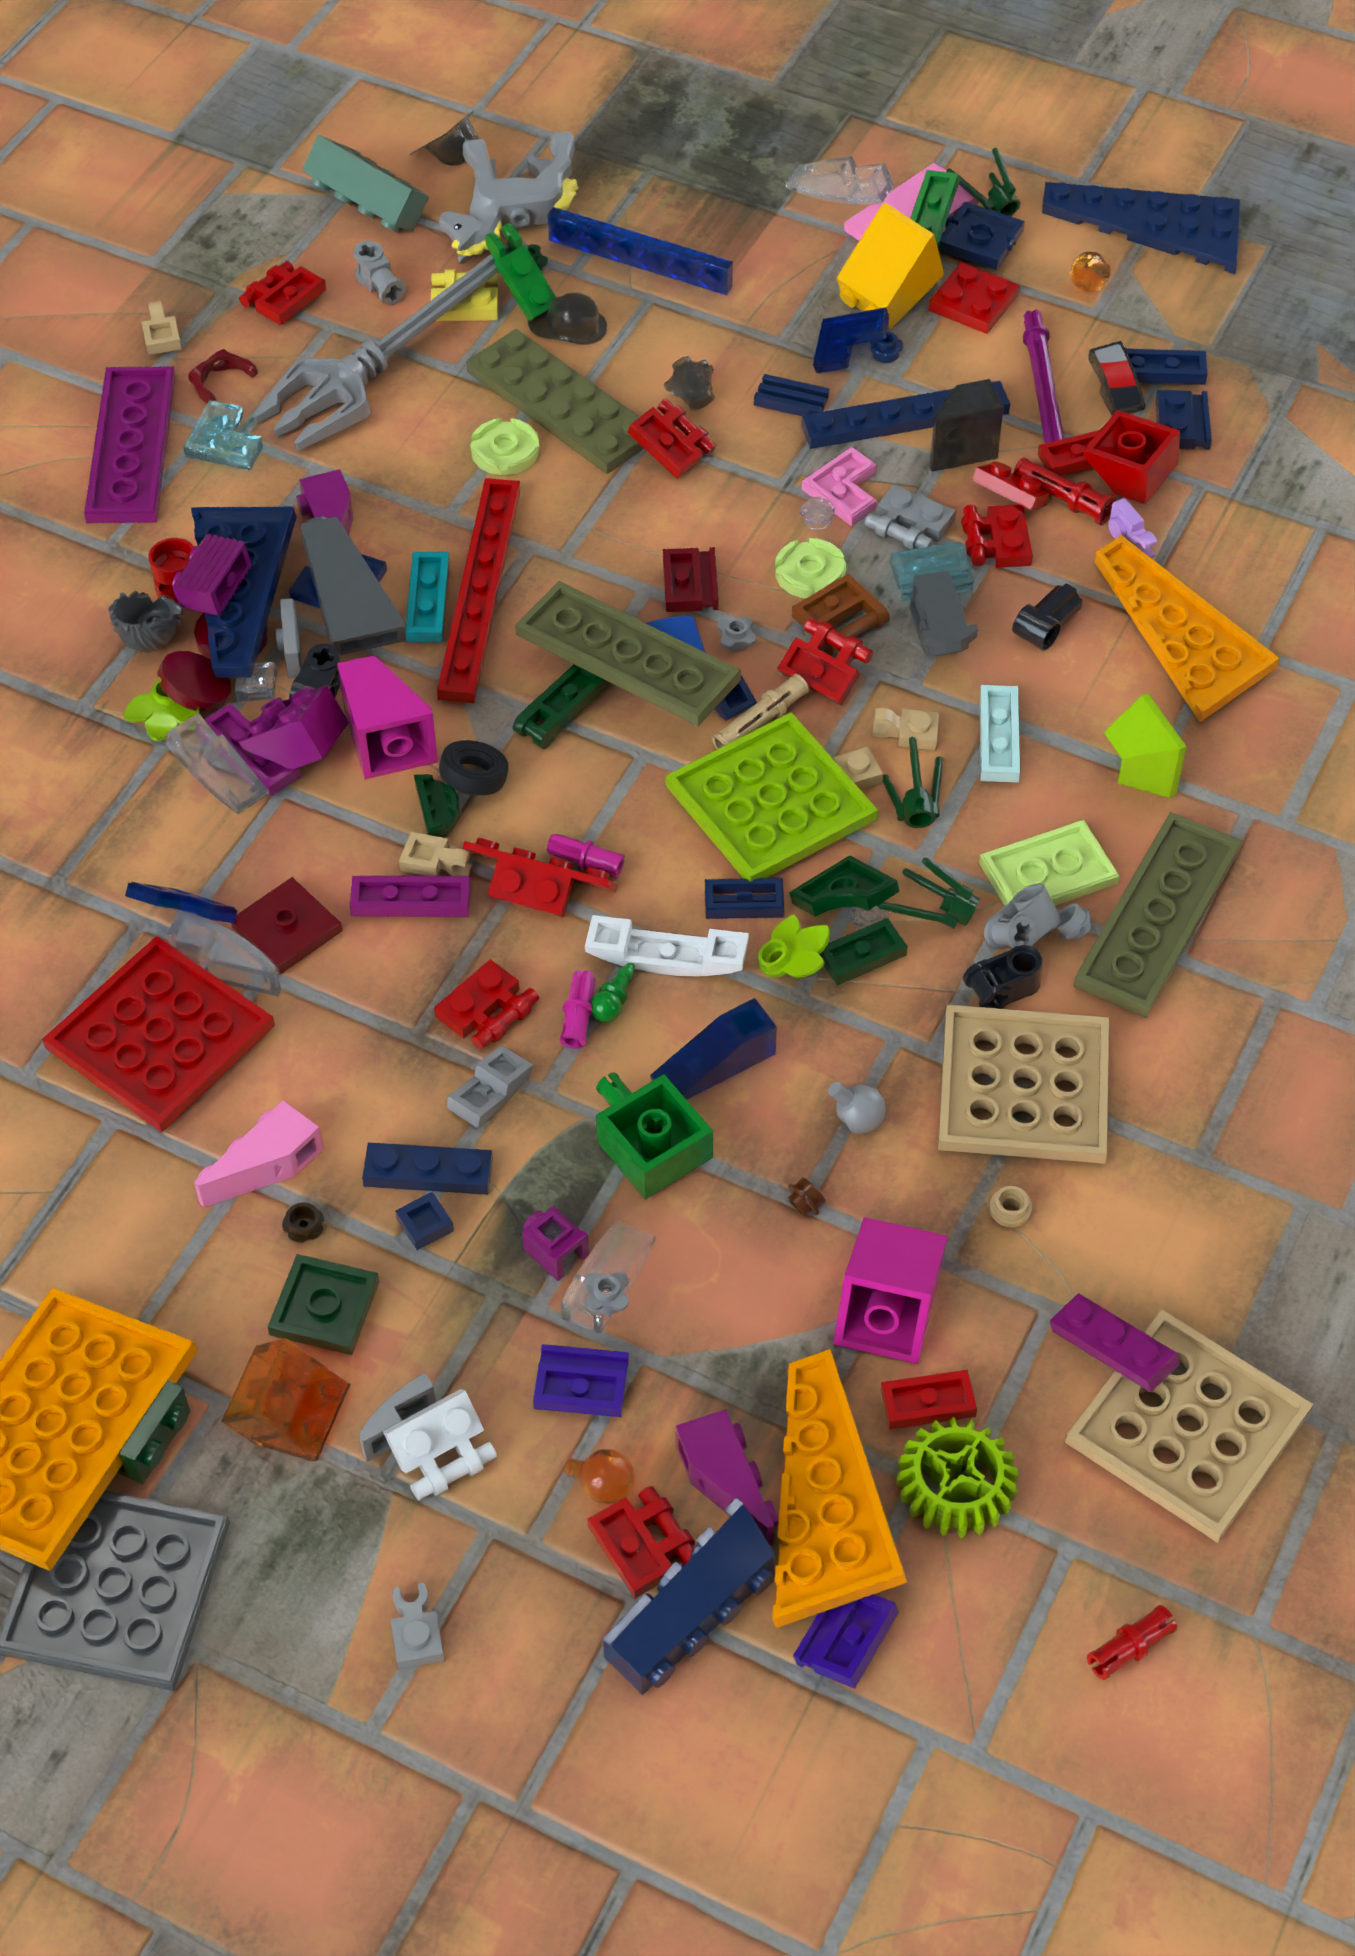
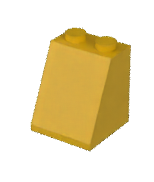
[837,202,944,330]

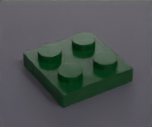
[268,1254,380,1355]

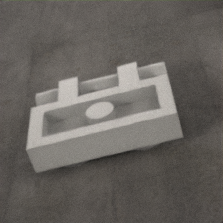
[864,484,956,552]

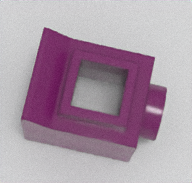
[522,1206,589,1281]

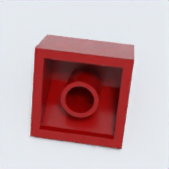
[1083,410,1180,504]

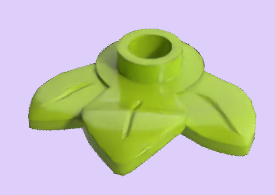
[124,679,200,741]
[758,914,830,978]

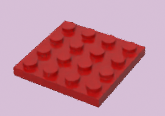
[42,936,275,1133]

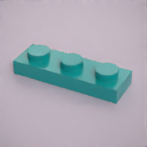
[405,552,450,642]

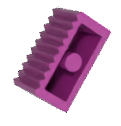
[172,533,252,616]

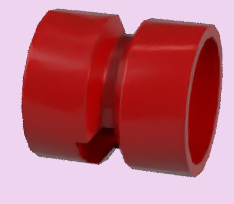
[149,537,194,604]

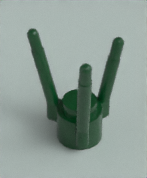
[946,148,1020,216]
[883,736,943,828]
[878,857,980,929]

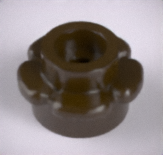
[282,1202,324,1243]

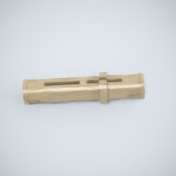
[712,674,809,749]

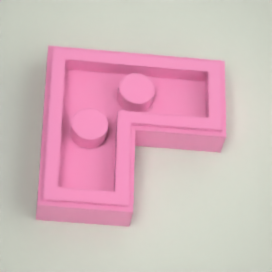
[802,447,877,526]

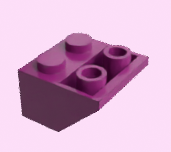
[239,685,349,769]

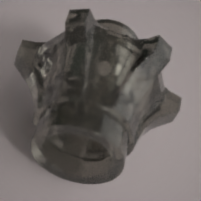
[664,356,715,411]

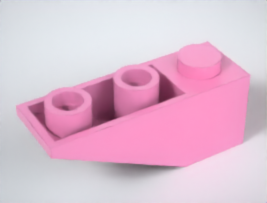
[194,1100,323,1208]

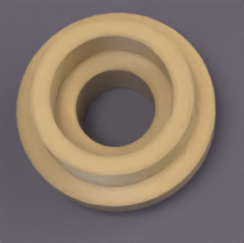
[989,1186,1032,1227]

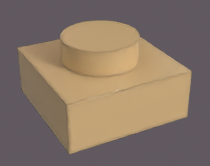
[833,747,883,790]

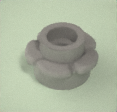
[1056,903,1091,940]

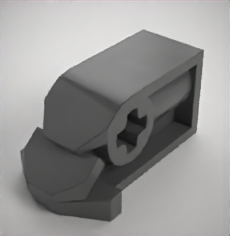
[909,571,978,655]

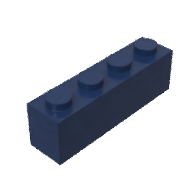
[603,1497,775,1695]

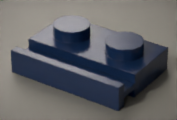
[1155,390,1212,450]

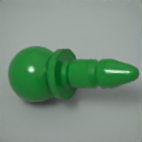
[590,962,635,1023]

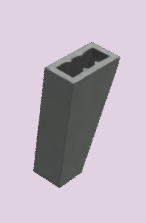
[301,516,405,656]

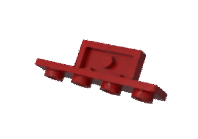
[462,838,618,917]

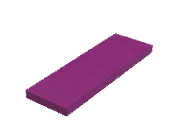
[84,366,176,523]

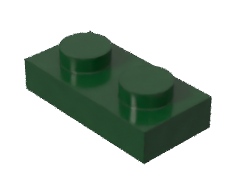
[819,918,907,986]

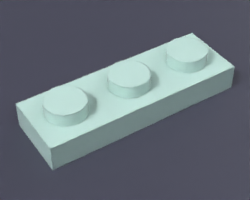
[979,685,1020,783]

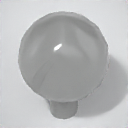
[828,1081,886,1134]

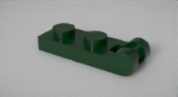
[512,664,608,749]

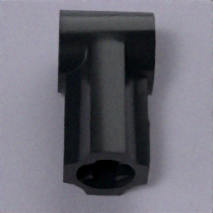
[1012,583,1082,651]

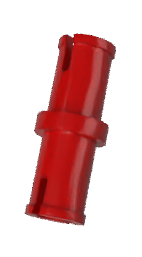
[1087,1605,1177,1680]

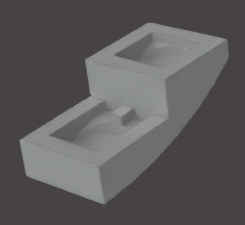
[447,1045,533,1128]
[359,1373,436,1462]

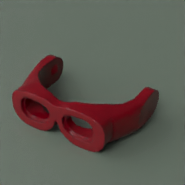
[188,349,258,406]

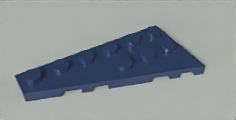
[1042,182,1240,274]
[191,507,297,678]

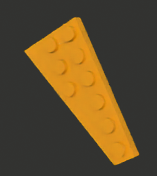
[1094,535,1280,722]
[772,1349,907,1628]

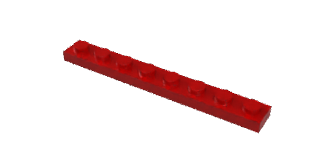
[437,478,520,703]

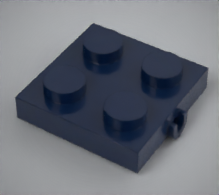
[938,202,1025,270]

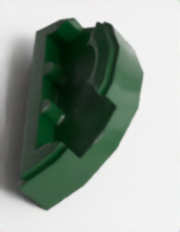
[414,774,459,837]

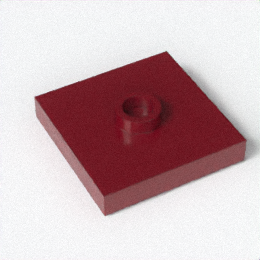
[230,877,342,974]

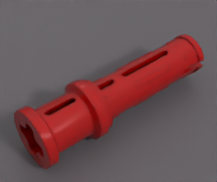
[1013,457,1117,526]

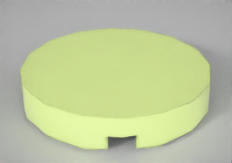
[470,418,540,476]
[775,538,846,599]

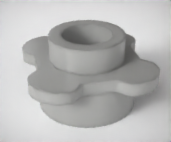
[717,617,756,652]
[585,1272,629,1315]

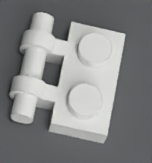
[383,1389,497,1501]

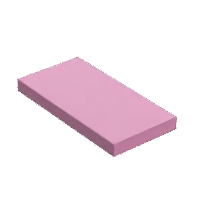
[844,163,981,241]

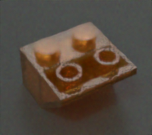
[221,1338,350,1462]

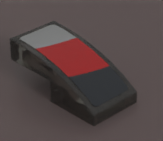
[1088,341,1146,416]

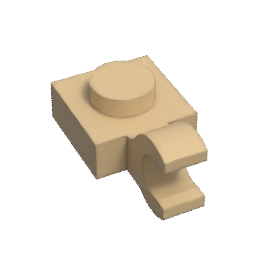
[141,301,182,355]
[872,708,939,751]
[398,832,472,876]

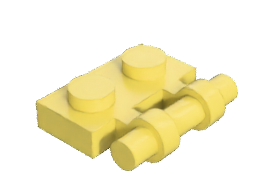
[431,269,499,321]

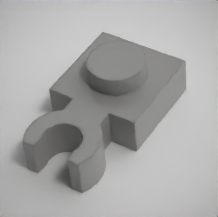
[390,1583,444,1670]

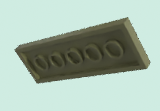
[466,329,644,474]
[515,581,741,726]
[1073,812,1242,1018]

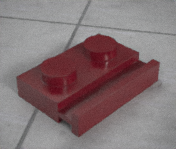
[663,547,719,612]

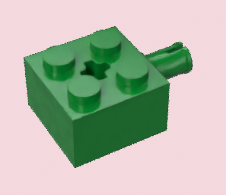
[596,1072,713,1200]

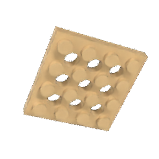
[938,1005,1109,1164]
[1065,1310,1314,1543]

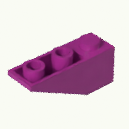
[296,469,353,535]
[676,1409,778,1546]

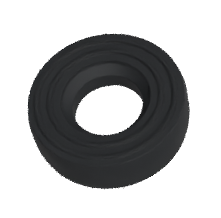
[439,740,508,795]

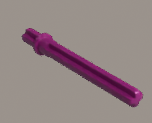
[1022,309,1064,443]

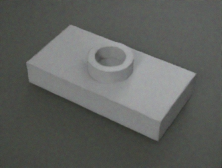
[276,598,302,679]

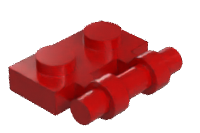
[239,261,326,325]
[627,398,716,479]
[961,505,1033,568]
[777,618,873,706]
[434,959,539,1050]
[587,1486,695,1599]

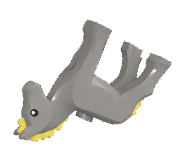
[439,131,579,264]

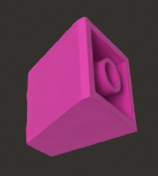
[337,655,438,779]
[833,1217,948,1364]

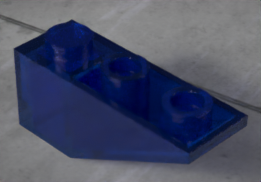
[650,998,777,1100]

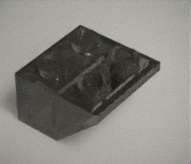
[930,379,1004,472]

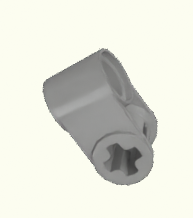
[984,883,1062,949]

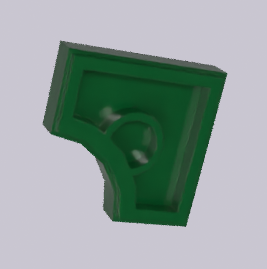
[789,855,900,917]

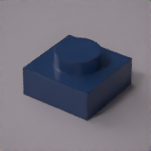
[395,1191,454,1250]

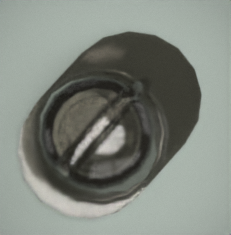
[409,111,480,165]
[528,292,607,345]

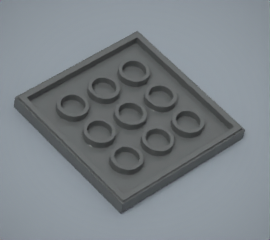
[0,1491,230,1691]

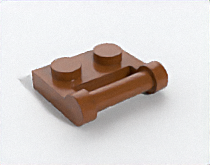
[792,574,890,656]

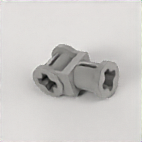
[353,241,407,306]

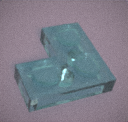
[183,400,263,471]

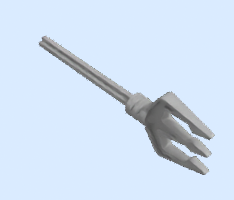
[253,236,528,450]

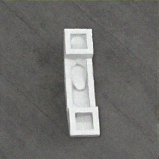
[585,915,749,976]

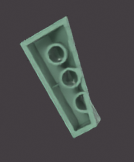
[302,135,429,233]

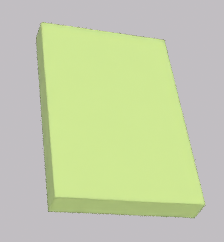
[979,820,1120,906]

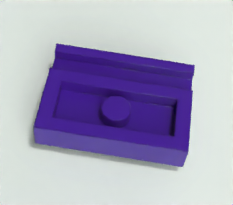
[533,1344,629,1417]
[793,1594,899,1689]

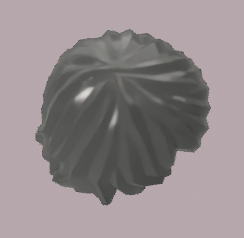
[108,591,183,653]

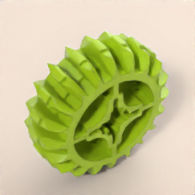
[896,1417,1019,1539]

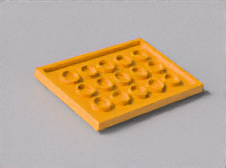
[0,1288,198,1571]

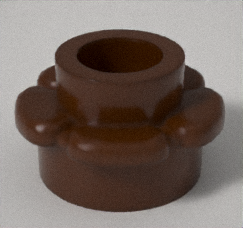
[787,1177,826,1216]

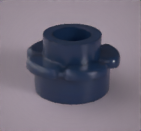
[870,331,903,363]

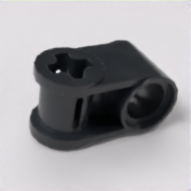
[289,644,341,698]
[963,945,1043,1009]

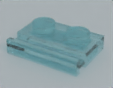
[890,542,974,601]

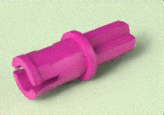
[546,834,625,879]
[560,970,596,1049]

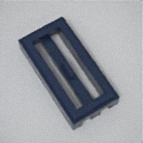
[754,374,830,416]
[705,878,784,919]

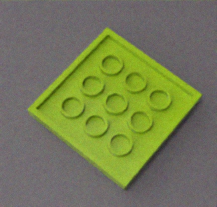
[665,712,878,882]

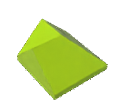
[1103,693,1187,798]

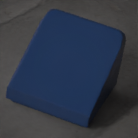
[715,675,757,721]

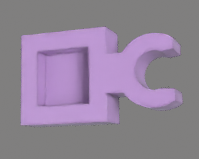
[1108,498,1158,558]

